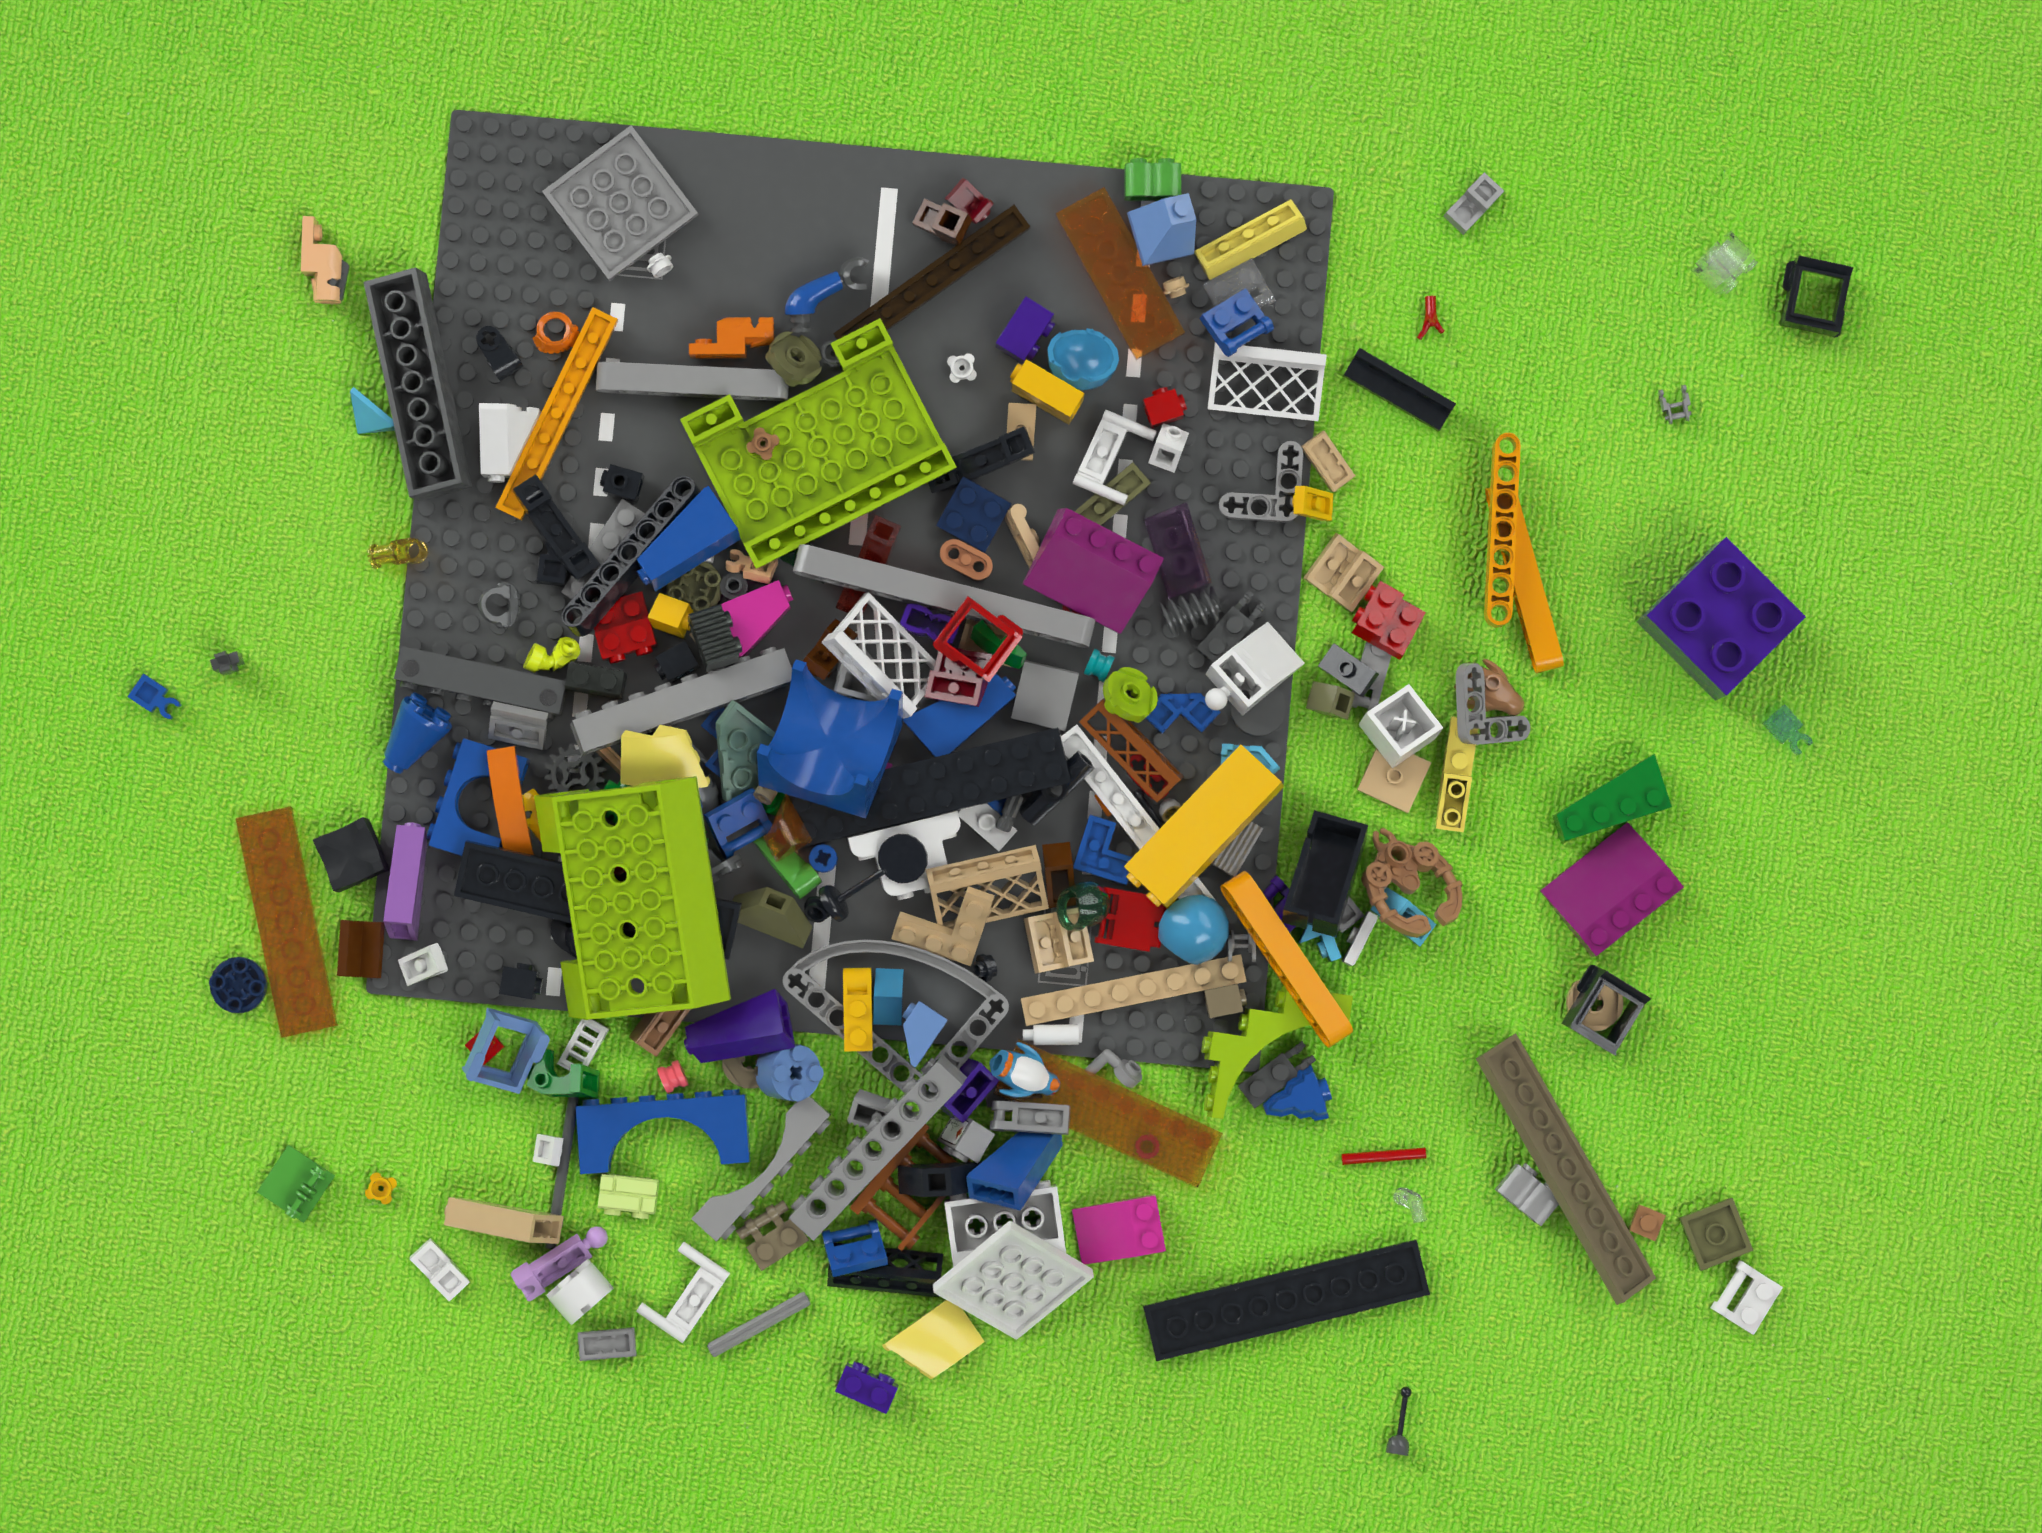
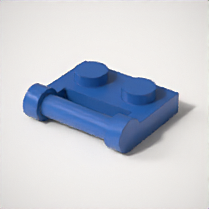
[1199,288,1274,357]
[704,788,775,860]
[821,1219,888,1277]

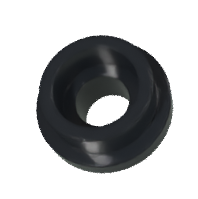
[804,896,830,923]
[973,954,997,982]

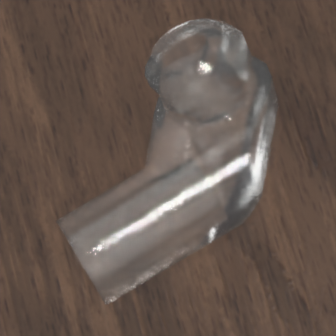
[1393,1187,1427,1223]

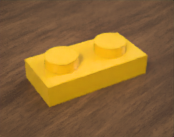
[1292,486,1334,521]

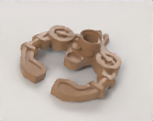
[1361,828,1463,938]

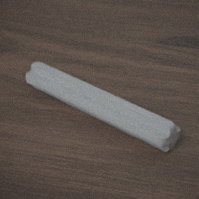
[707,1292,810,1357]

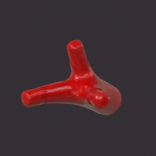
[1417,296,1445,340]

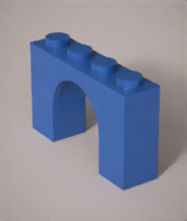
[426,738,530,856]

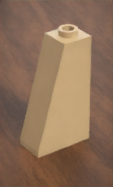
[444,1197,564,1244]

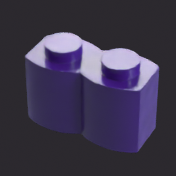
[900,604,960,646]

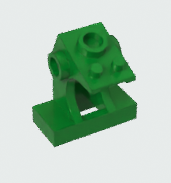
[526,1048,600,1099]

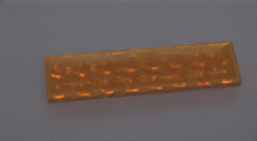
[235,806,338,1038]

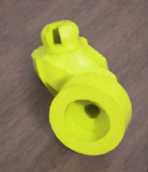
[523,637,580,673]

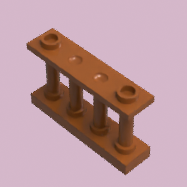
[849,1124,971,1251]

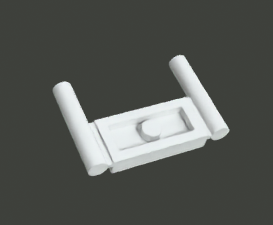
[1073,410,1157,506]
[636,1242,730,1344]

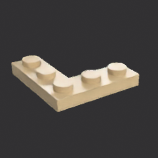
[891,886,995,966]

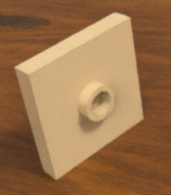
[1357,748,1432,814]

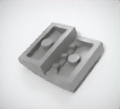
[1011,660,1079,731]

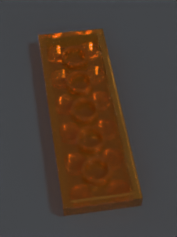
[1055,187,1185,360]

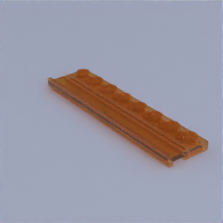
[993,1039,1223,1188]

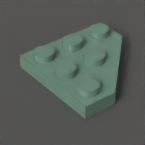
[716,700,775,802]

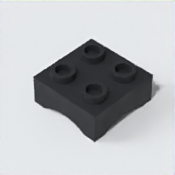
[313,817,390,892]

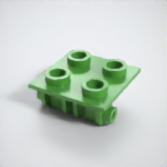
[257,1145,335,1223]

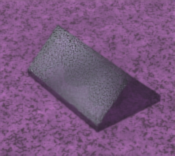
[1144,502,1212,599]

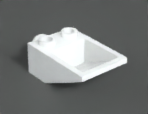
[1205,622,1305,716]

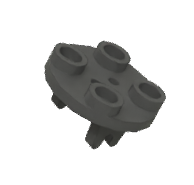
[708,847,743,885]

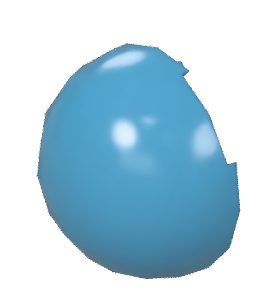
[1047,328,1119,391]
[1158,895,1229,965]

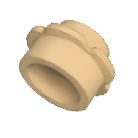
[1163,276,1189,298]

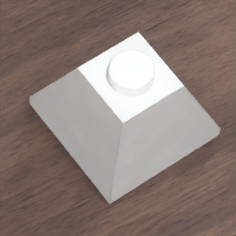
[479,403,541,483]

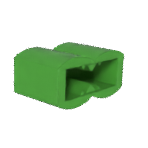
[1124,158,1181,201]

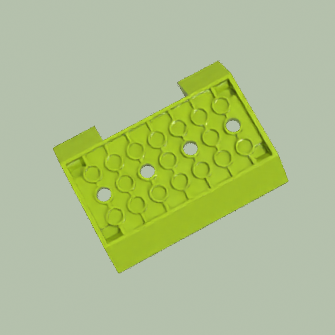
[534,776,731,1020]

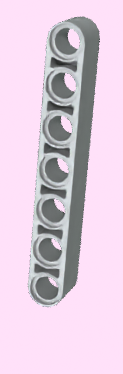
[596,362,789,401]

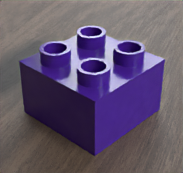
[1637,537,1806,701]

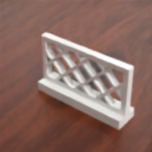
[1207,342,1327,421]
[822,592,936,719]

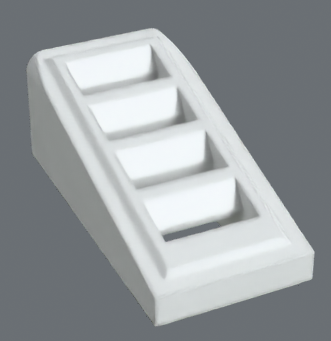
[557,1019,610,1071]

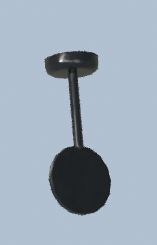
[819,834,928,922]

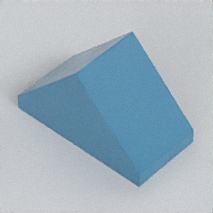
[873,968,904,1025]

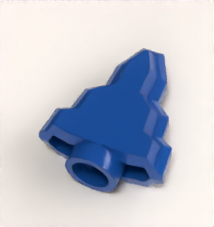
[1263,1065,1332,1121]

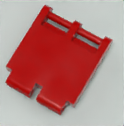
[1094,887,1167,952]

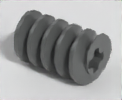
[1160,586,1222,635]

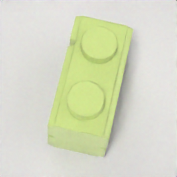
[598,1173,660,1219]

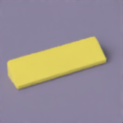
[1194,200,1307,281]

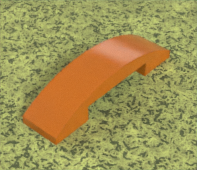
[487,746,534,855]

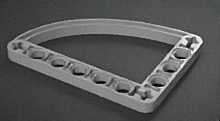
[783,940,1009,1092]

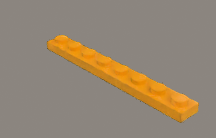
[495,307,618,521]

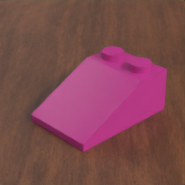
[1072,1194,1166,1265]

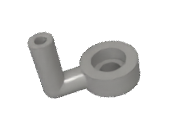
[1085,1049,1142,1088]

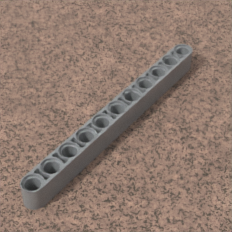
[792,544,1095,648]

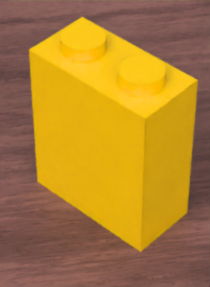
[1010,359,1084,425]

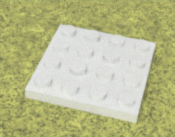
[933,1221,1094,1340]

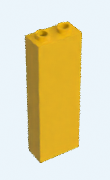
[1124,744,1284,909]

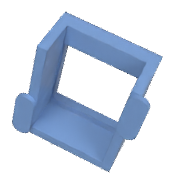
[462,1007,550,1094]

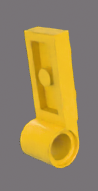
[843,968,873,1052]

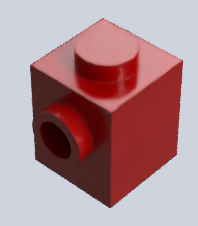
[1142,387,1187,429]

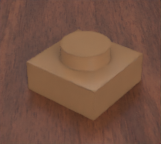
[1628,1204,1666,1241]

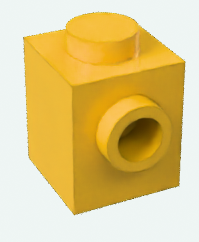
[648,593,694,638]

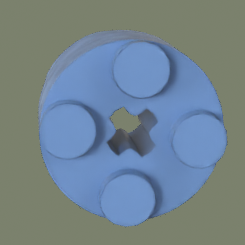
[756,1044,824,1102]

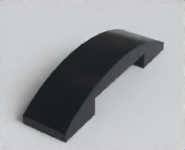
[928,426,1035,493]
[513,474,600,581]

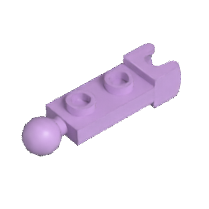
[511,1227,608,1301]

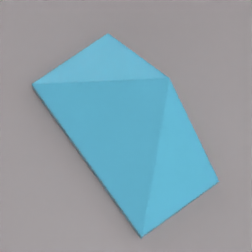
[350,387,395,434]

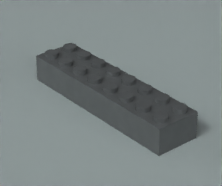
[364,267,472,501]

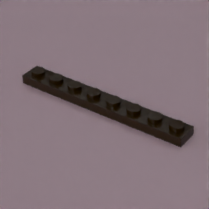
[833,204,1031,340]

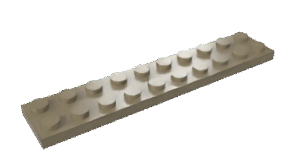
[1475,1034,1656,1305]

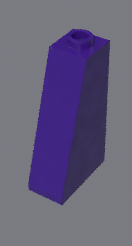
[684,989,795,1063]

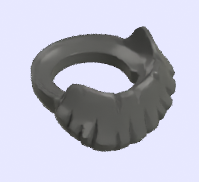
[478,582,520,629]

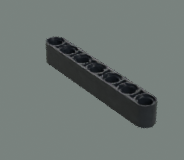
[562,476,701,637]

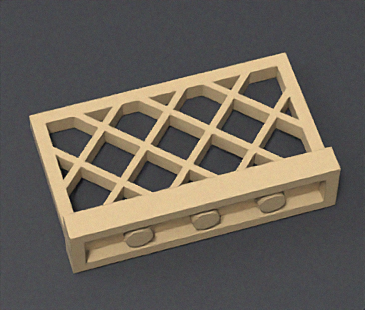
[925,845,1049,929]

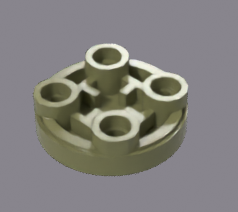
[666,562,722,612]

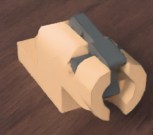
[301,216,350,304]

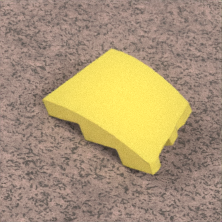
[620,725,710,788]
[882,1300,985,1379]

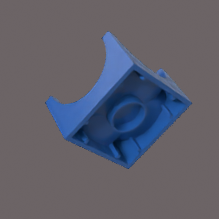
[757,660,903,818]

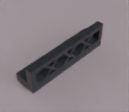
[1343,348,1456,432]
[827,1243,944,1298]

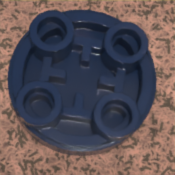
[209,957,268,1013]

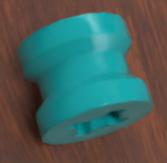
[1084,648,1115,683]

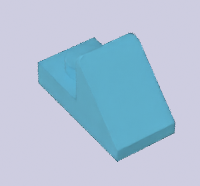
[1298,925,1342,962]

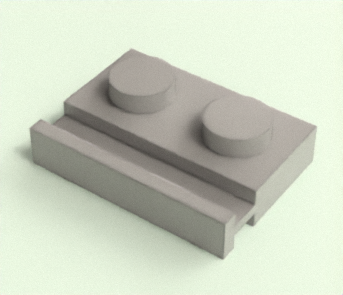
[488,701,548,750]

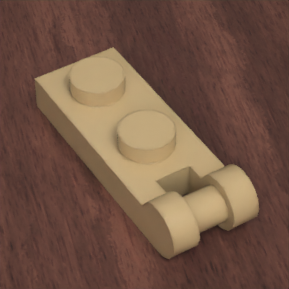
[1005,504,1040,569]

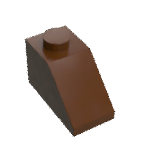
[1042,842,1076,908]

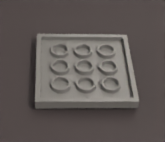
[542,125,699,281]

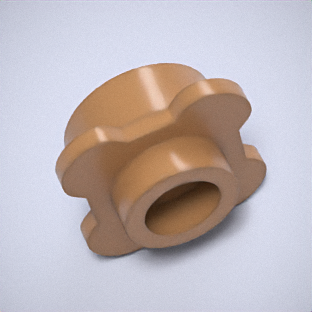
[747,427,779,460]

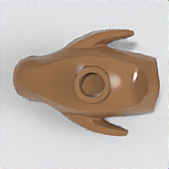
[1454,659,1524,716]

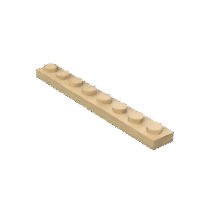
[1021,954,1247,1026]

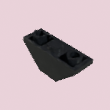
[897,1161,982,1197]

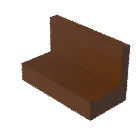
[337,920,385,978]

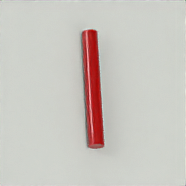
[1341,1147,1426,1165]

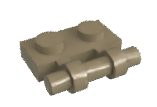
[736,1200,809,1271]

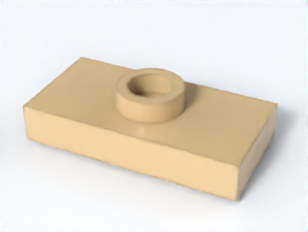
[1007,403,1037,461]
[1301,431,1355,492]

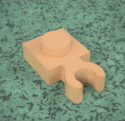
[726,549,778,584]

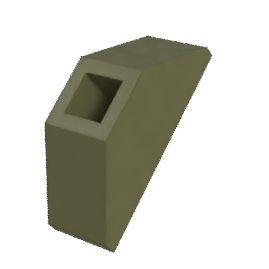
[732,887,812,948]

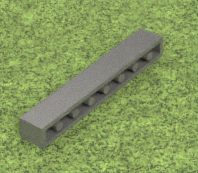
[570,647,792,756]

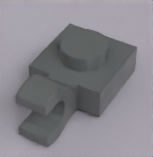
[210,651,245,675]

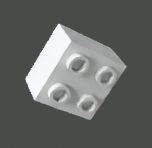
[1359,684,1443,768]

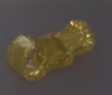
[367,537,428,569]

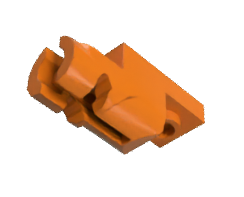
[689,317,774,359]

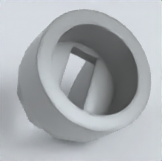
[1159,798,1181,822]

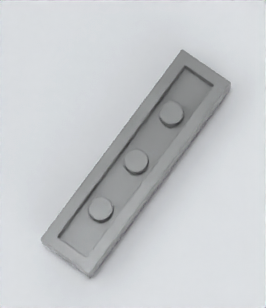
[561,499,645,599]

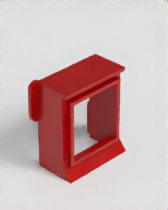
[933,596,1023,682]

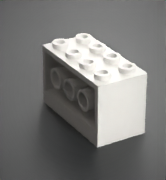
[944,1180,1066,1267]

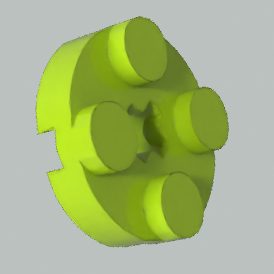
[1103,667,1158,723]

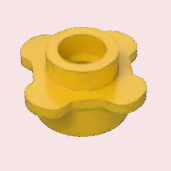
[365,1172,397,1204]

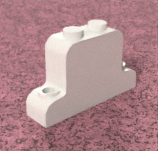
[847,811,960,900]

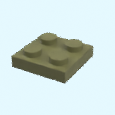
[1679,1198,1753,1271]

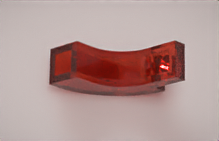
[836,515,901,614]

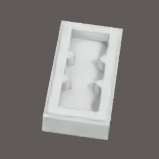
[958,803,1017,851]
[1342,911,1378,966]

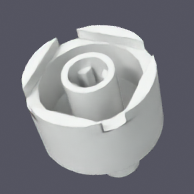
[546,1259,614,1325]

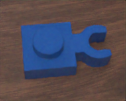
[128,674,182,720]

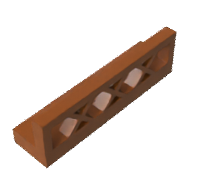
[1079,698,1184,802]

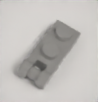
[1352,641,1392,711]
[990,1101,1071,1135]

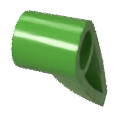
[753,836,822,899]

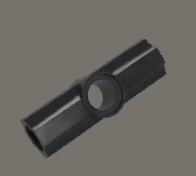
[1019,751,1095,826]

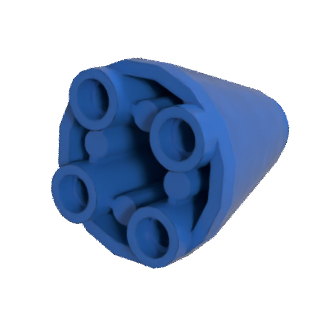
[383,692,452,774]

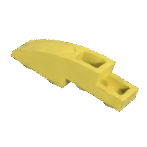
[1436,716,1478,832]

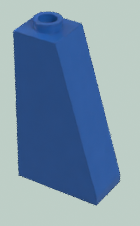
[637,486,741,591]
[903,674,1016,757]
[966,1132,1063,1211]

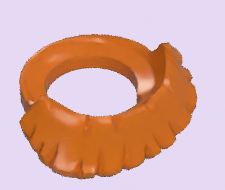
[533,312,580,354]

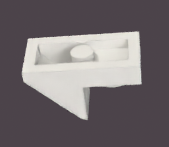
[398,943,448,986]

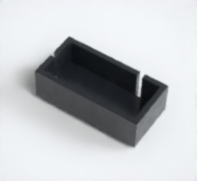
[1282,810,1368,938]

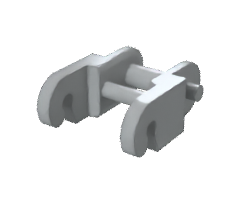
[1658,385,1692,424]
[1227,930,1256,962]

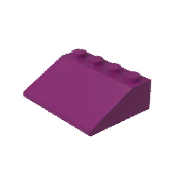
[1022,508,1164,634]
[1540,822,1684,957]

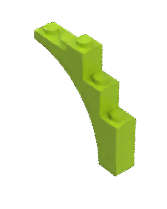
[1201,986,1353,1119]

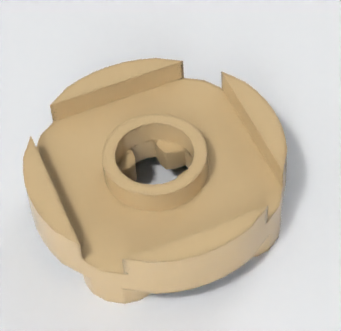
[1566,979,1623,1031]

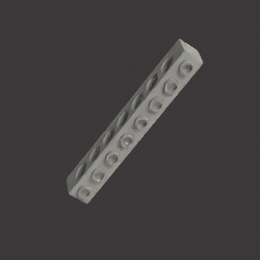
[789,1055,967,1241]

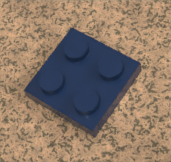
[936,476,1012,553]

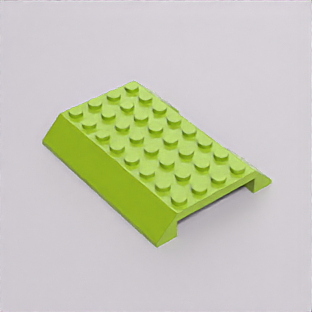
[680,318,957,569]

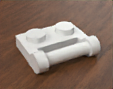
[1710,1260,1783,1335]

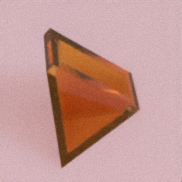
[763,794,812,862]

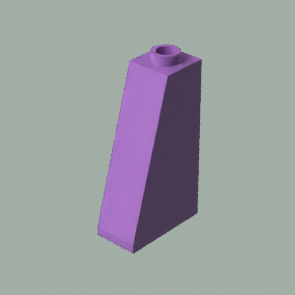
[383,822,427,941]

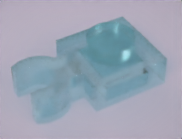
[1762,704,1813,755]

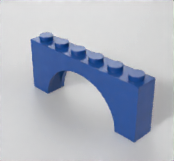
[576,1089,751,1174]

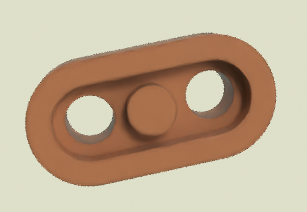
[940,539,993,581]

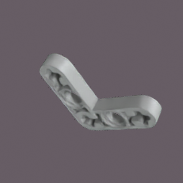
[1218,441,1303,523]
[1456,663,1530,745]

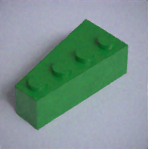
[1552,754,1672,842]

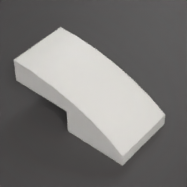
[410,1238,470,1301]

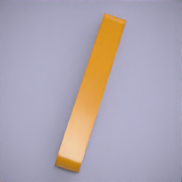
[1484,432,1521,628]
[1485,488,1564,674]
[1220,871,1353,1048]

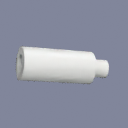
[1023,1024,1079,1045]

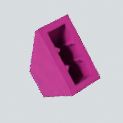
[721,580,793,658]

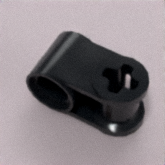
[476,326,523,381]

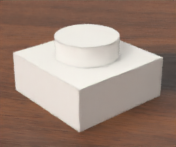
[533,1134,564,1166]

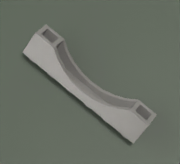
[691,1096,831,1241]

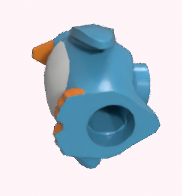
[989,1042,1060,1098]

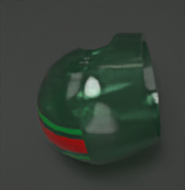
[1056,881,1110,931]

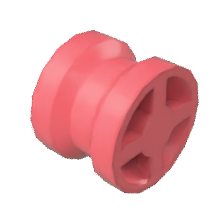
[657,1060,689,1094]

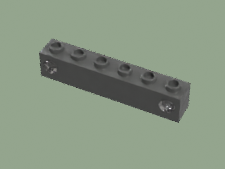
[394,646,567,720]

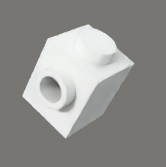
[1148,423,1189,473]

